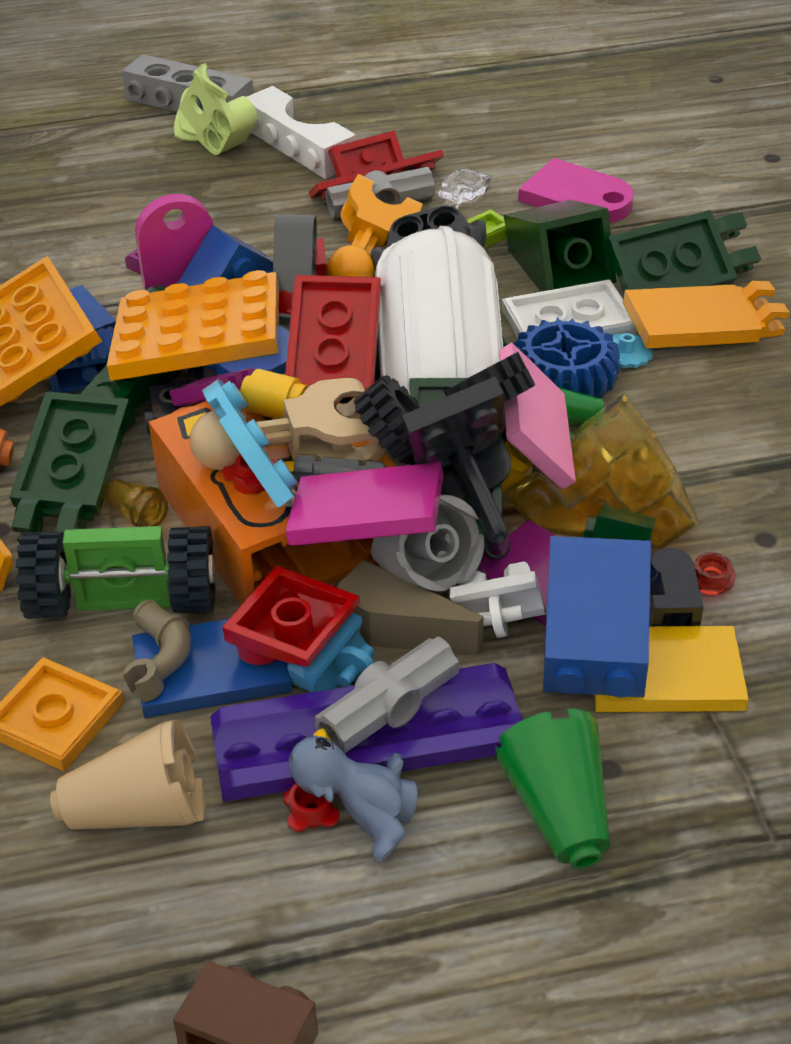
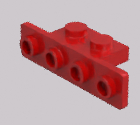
[309,130,444,201]

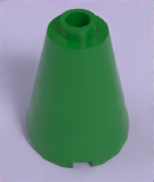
[495,709,610,869]

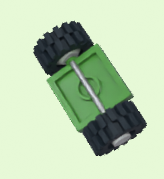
[16,526,216,619]

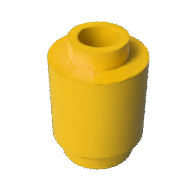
[240,369,309,419]

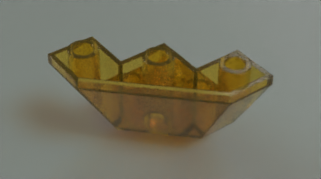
[506,393,698,549]

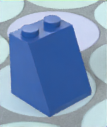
[543,536,651,697]

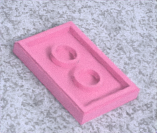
[499,342,576,489]

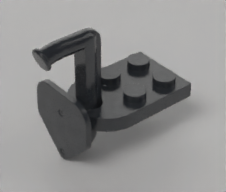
[402,376,511,560]

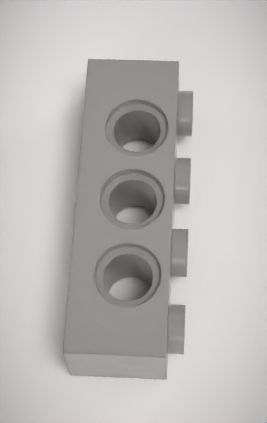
[122,54,254,112]

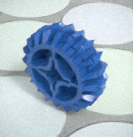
[513,317,621,398]

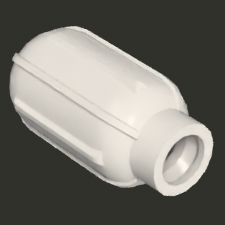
[375,226,503,465]

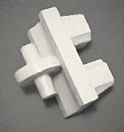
[450,561,546,638]

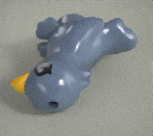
[289,728,417,863]

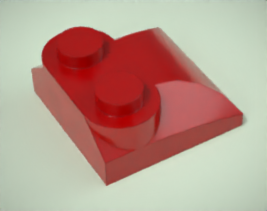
[222,565,360,667]

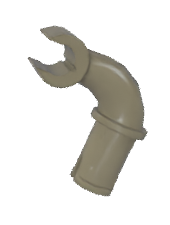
[123,599,191,702]

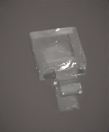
[438,167,491,209]

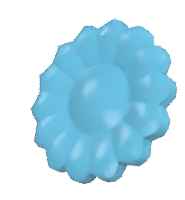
[613,333,653,369]

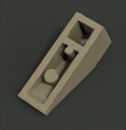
[336,559,484,655]

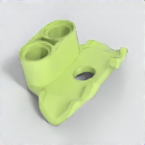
[174,63,257,155]

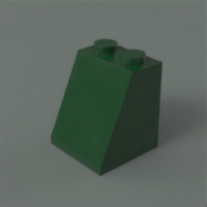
[504,200,617,292]

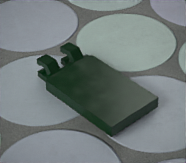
[604,210,761,293]
[9,391,132,544]

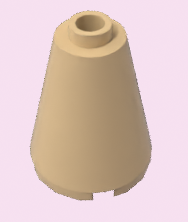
[50,720,206,830]

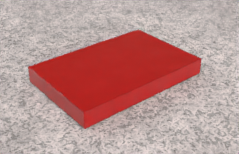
[285,275,382,398]

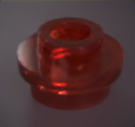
[693,552,736,595]

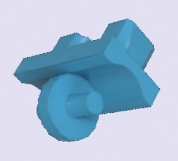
[287,613,375,693]

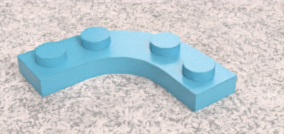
[202,379,297,508]

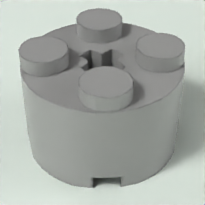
[371,494,484,591]

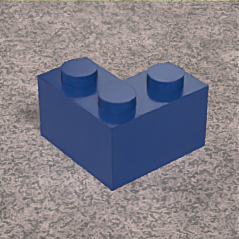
[178,225,273,286]

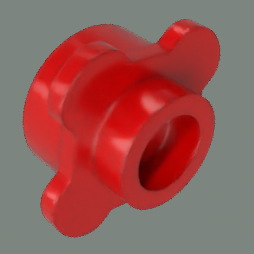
[222,454,277,495]
[283,783,340,832]

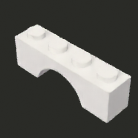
[247,86,356,179]

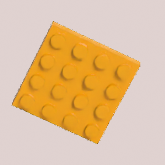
[0,256,102,407]
[107,270,279,381]

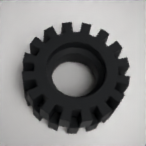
[443,352,535,402]
[354,375,420,464]

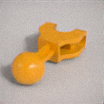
[327,174,423,277]

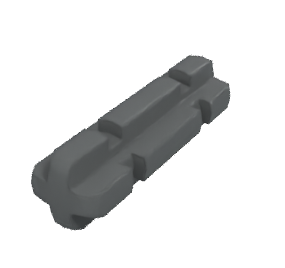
[293,454,386,482]

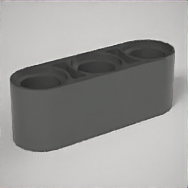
[273,214,317,293]

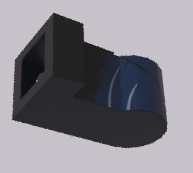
[649,548,703,627]

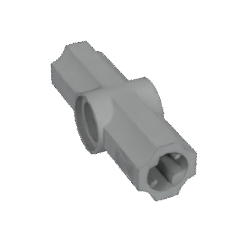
[325,167,435,220]
[315,636,459,754]

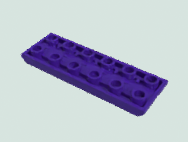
[210,663,523,802]

